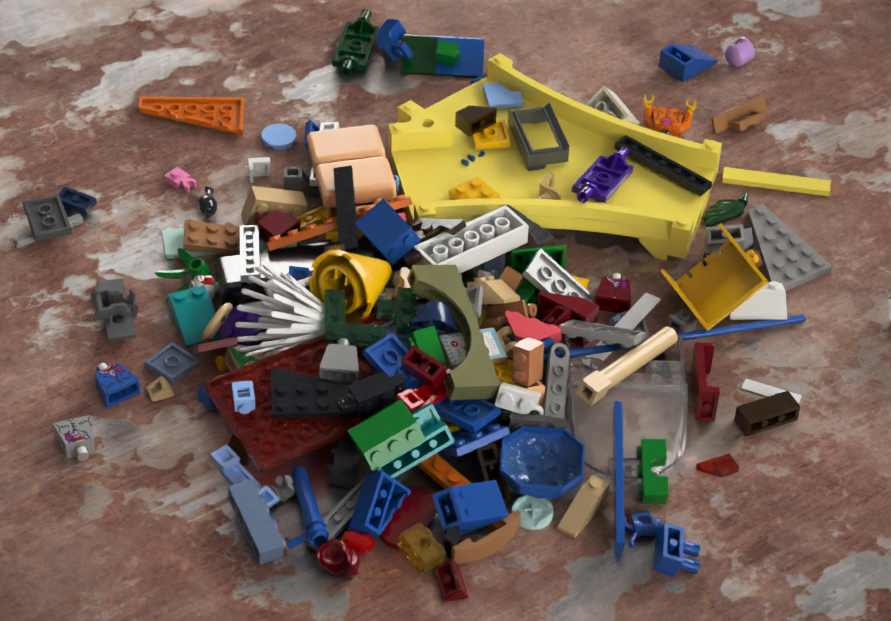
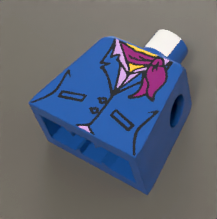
[95,363,140,408]

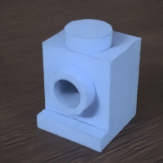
[232,381,255,414]

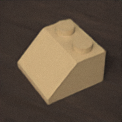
[467,276,520,305]

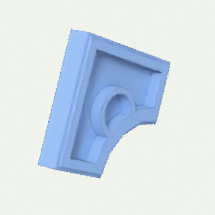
[483,82,524,109]

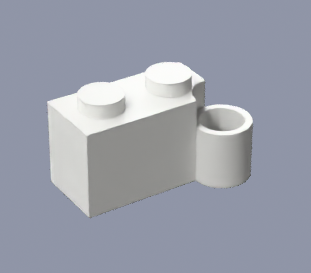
[495,382,544,416]

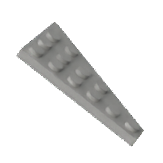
[747,204,832,292]

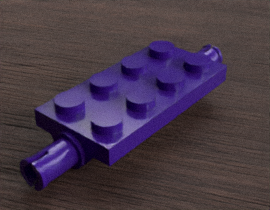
[572,147,634,203]

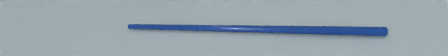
[543,314,806,362]

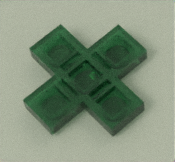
[376,287,427,334]

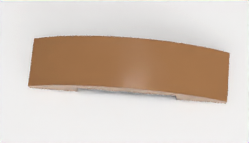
[451,510,520,564]

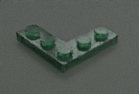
[324,289,385,346]

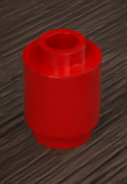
[342,530,375,555]

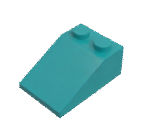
[167,285,223,348]

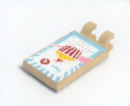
[438,326,518,370]

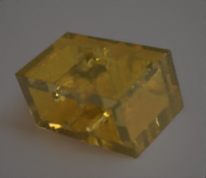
[397,522,446,576]

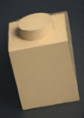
[557,475,610,538]

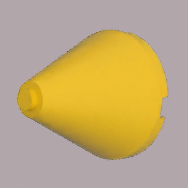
[309,250,392,328]

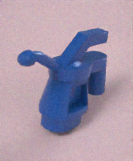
[624,510,662,548]

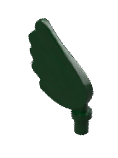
[704,192,749,227]

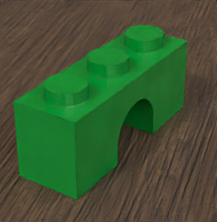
[636,439,669,504]

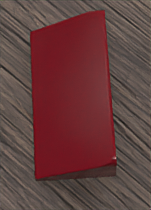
[434,559,469,602]

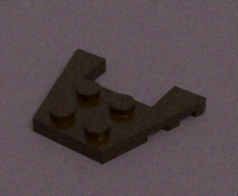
[402,218,466,267]

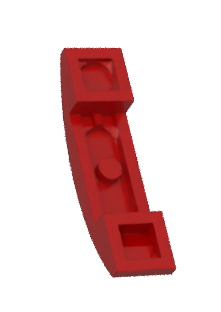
[397,369,451,412]

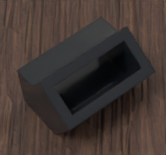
[442,526,462,559]

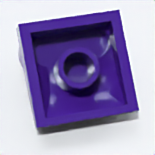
[220,303,267,346]

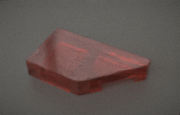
[696,453,739,477]

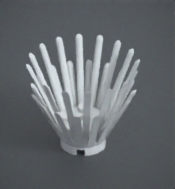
[235,265,334,357]

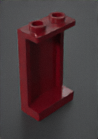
[690,342,720,421]

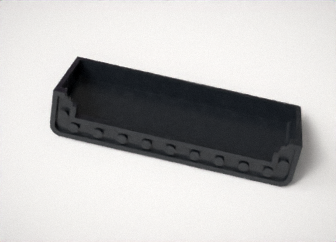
[214,236,412,318]

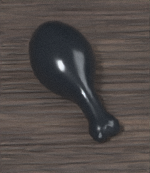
[199,186,218,215]

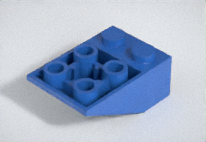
[659,44,718,82]
[432,480,509,536]

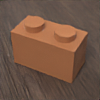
[512,337,544,387]

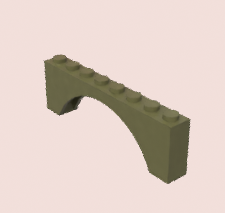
[407,265,501,400]

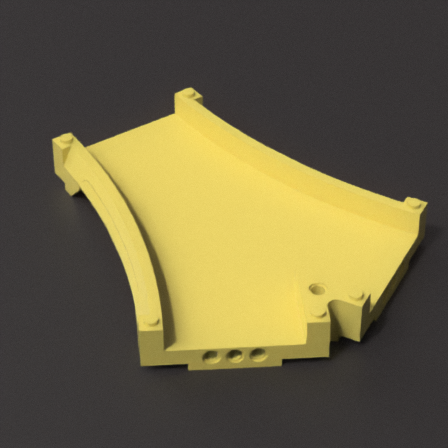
[388,53,722,261]

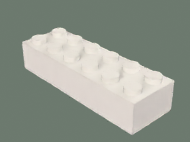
[414,205,529,273]

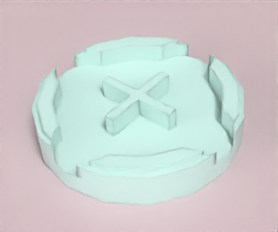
[512,495,553,530]

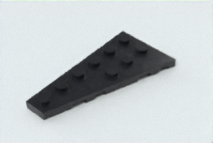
[271,367,395,419]

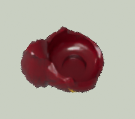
[316,539,360,575]

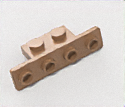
[711,94,767,134]
[477,300,528,330]

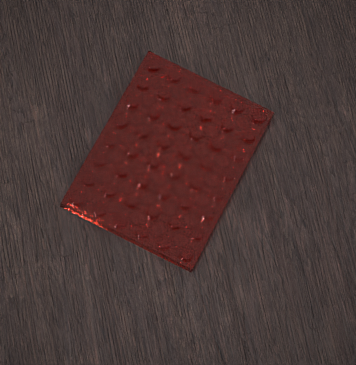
[203,325,399,472]

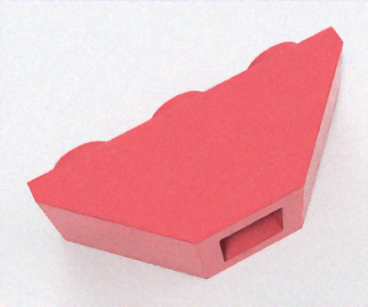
[505,310,562,344]

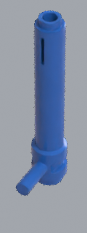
[286,466,329,549]

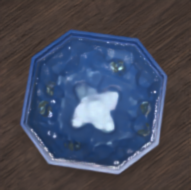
[500,426,585,500]

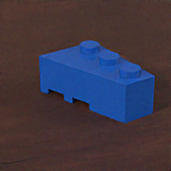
[348,471,412,537]

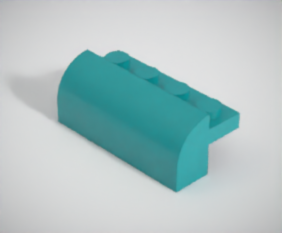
[373,402,455,478]

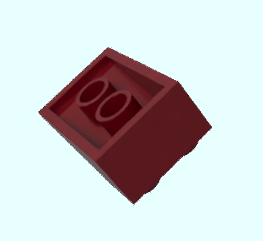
[536,292,599,347]

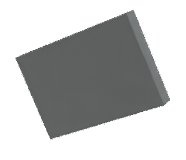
[22,194,72,242]

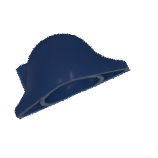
[409,301,460,332]

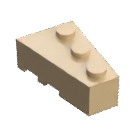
[241,186,308,226]

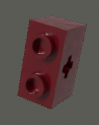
[401,345,448,392]

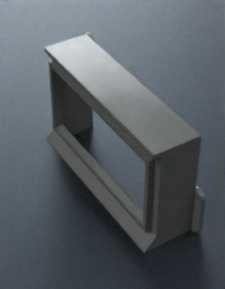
[508,102,569,171]

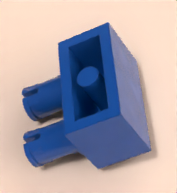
[653,523,701,576]

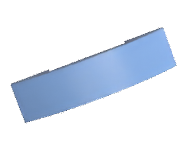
[210,444,280,508]

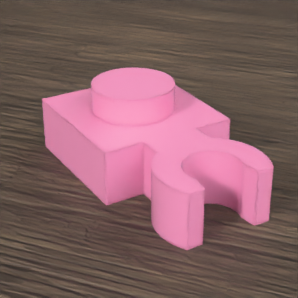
[164,167,197,193]

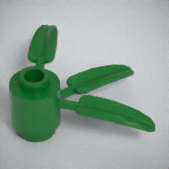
[155,248,212,302]

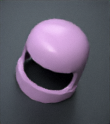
[725,37,755,67]

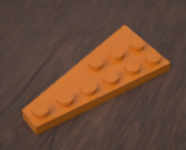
[139,97,245,135]

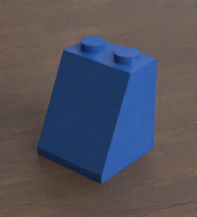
[354,199,421,265]

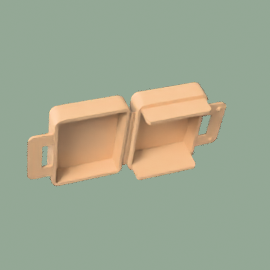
[307,125,396,217]

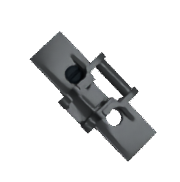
[91,279,138,341]

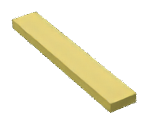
[722,167,831,196]

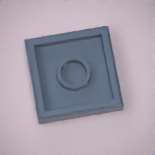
[144,342,200,385]

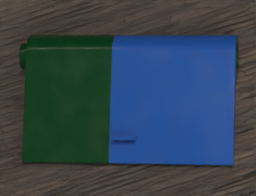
[401,34,485,78]

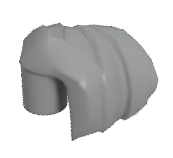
[271,475,296,502]

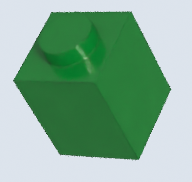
[435,40,462,67]

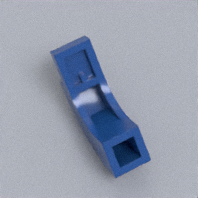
[376,19,413,62]

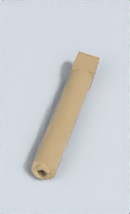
[576,326,678,406]

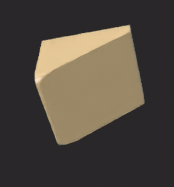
[146,376,174,402]

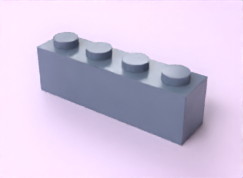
[228,479,286,565]

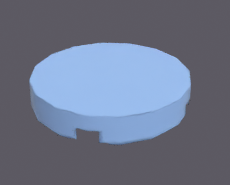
[261,124,297,150]

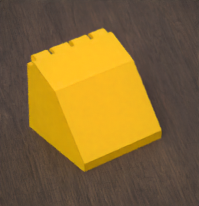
[661,223,769,331]

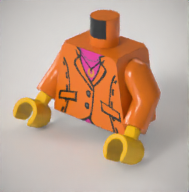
[643,94,697,138]

